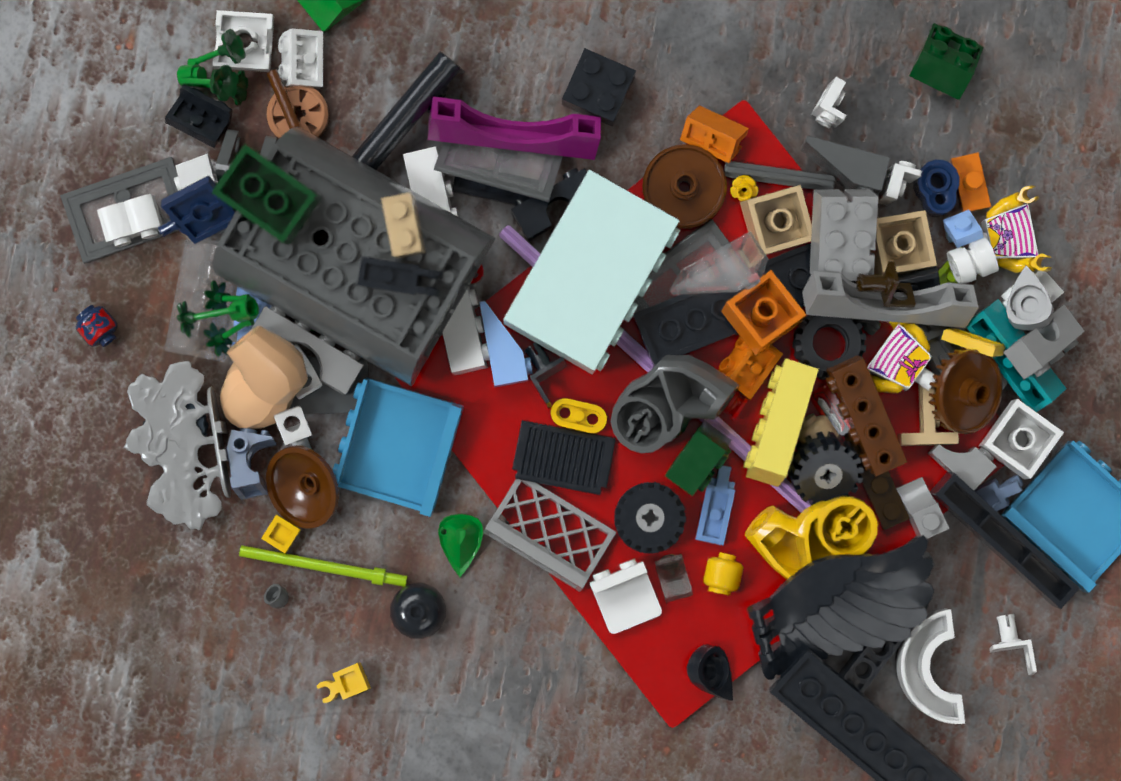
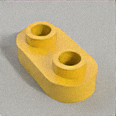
[551,398,607,433]

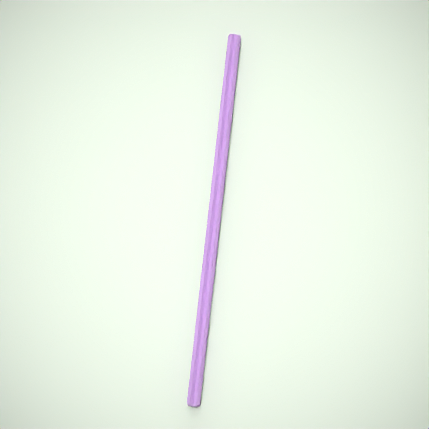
[499,225,811,513]

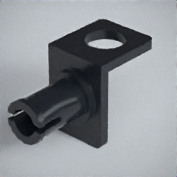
[525,343,567,409]

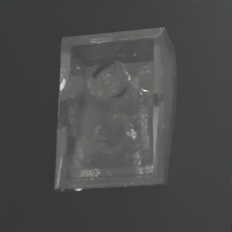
[670,231,769,295]

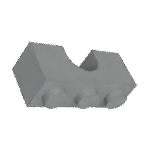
[1004,305,1085,379]

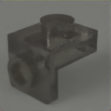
[655,554,693,603]

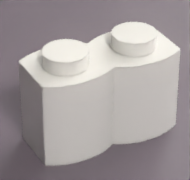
[97,194,163,247]

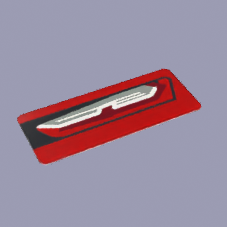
[810,384,851,436]

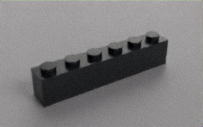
[930,471,1080,609]

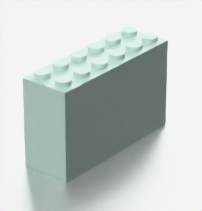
[504,170,680,374]

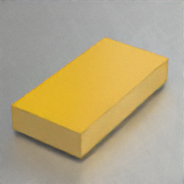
[941,328,1006,357]

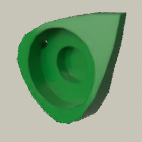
[438,513,484,577]

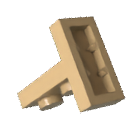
[897,384,959,446]

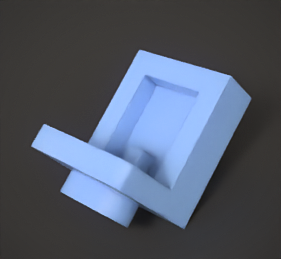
[943,210,984,248]

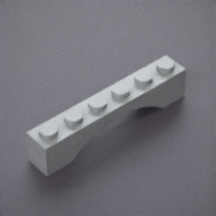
[802,271,979,328]

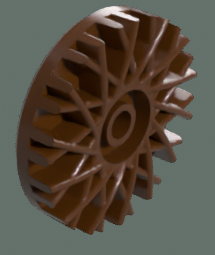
[642,144,727,230]
[929,348,1003,434]

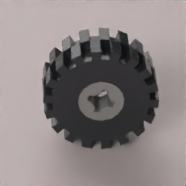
[788,431,863,505]
[614,482,686,554]

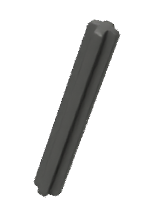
[724,161,835,190]

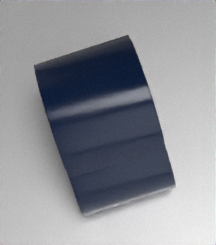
[913,159,960,217]

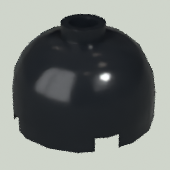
[390,583,446,639]

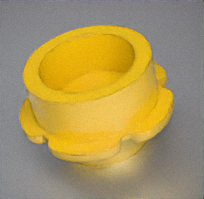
[730,175,758,202]

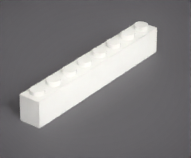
[403,146,490,375]

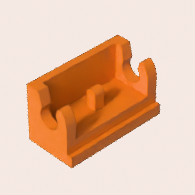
[680,105,749,163]

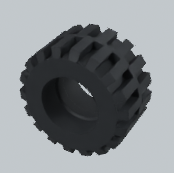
[792,315,866,380]

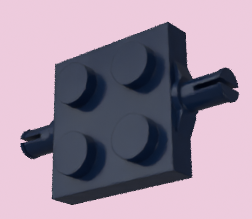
[158,175,237,244]

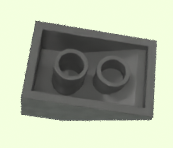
[800,136,890,195]

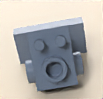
[226,428,277,500]

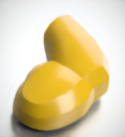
[745,496,877,580]

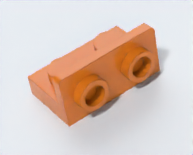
[718,336,783,400]

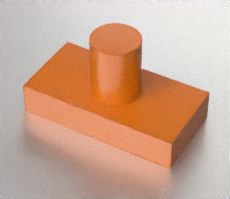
[950,152,991,212]

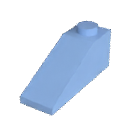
[479,301,533,387]

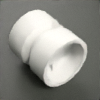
[947,237,998,284]

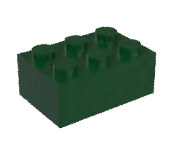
[211,144,322,246]

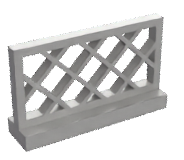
[483,479,616,592]

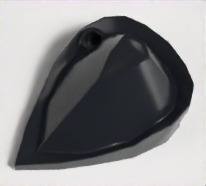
[687,644,733,701]

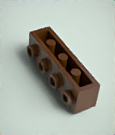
[826,355,907,476]

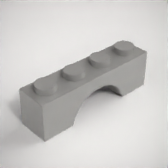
[250,306,363,395]

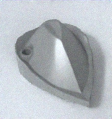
[1006,266,1054,330]

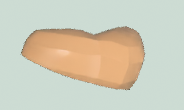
[220,325,308,430]

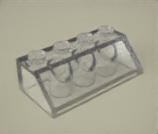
[164,239,237,363]

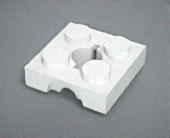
[212,10,274,72]

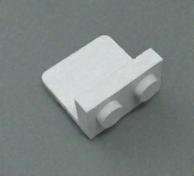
[589,559,662,634]

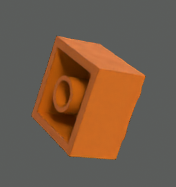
[721,270,806,356]

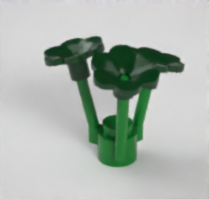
[177,29,248,106]

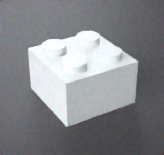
[979,399,1064,479]

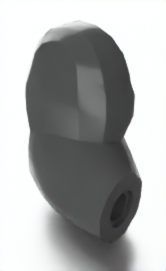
[611,355,740,453]

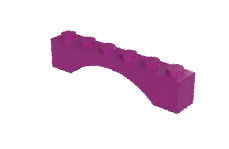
[427,97,601,160]

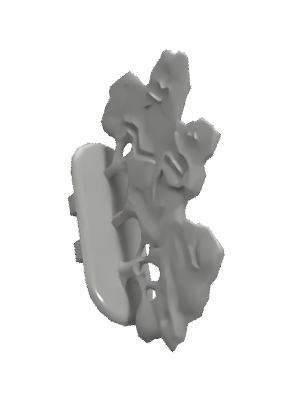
[124,361,231,530]

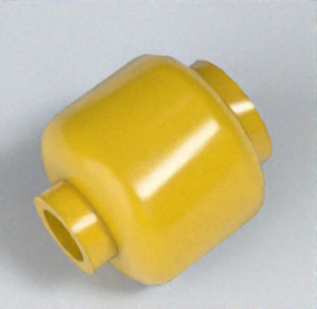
[703,552,743,595]

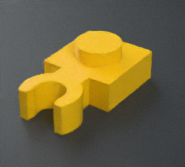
[317,662,371,703]

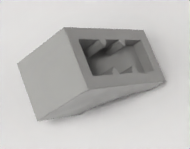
[928,444,997,490]
[896,477,949,539]

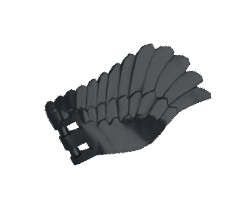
[747,535,934,680]

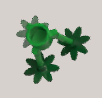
[176,280,259,357]

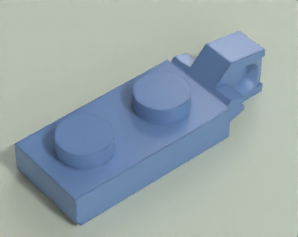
[695,465,735,545]

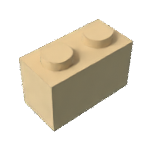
[381,193,426,259]

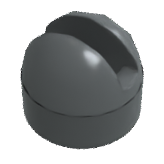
[264,584,289,609]

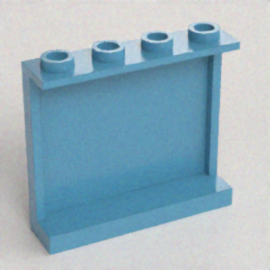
[332,377,464,517]
[1001,440,1121,593]

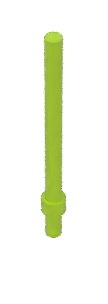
[239,545,408,587]

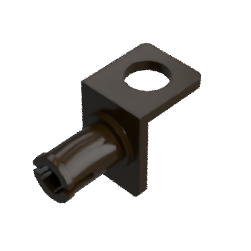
[856,261,916,308]

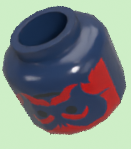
[75,305,118,347]

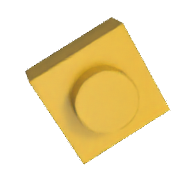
[261,515,301,554]

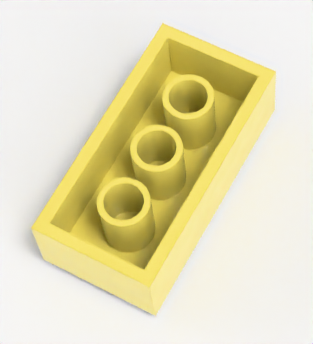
[743,359,818,487]

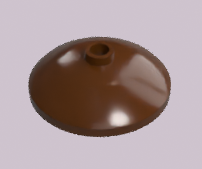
[266,446,339,529]

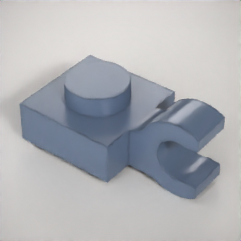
[974,475,1023,511]

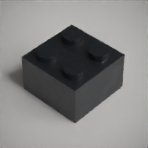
[562,48,636,127]

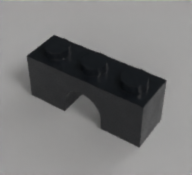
[511,168,587,242]

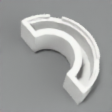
[896,608,965,724]

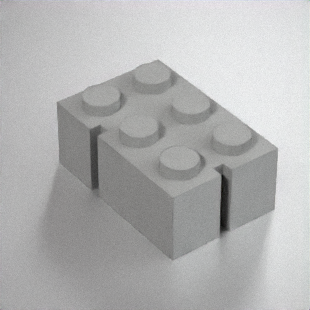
[810,189,878,281]

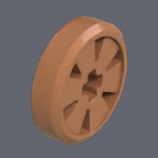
[267,86,329,138]

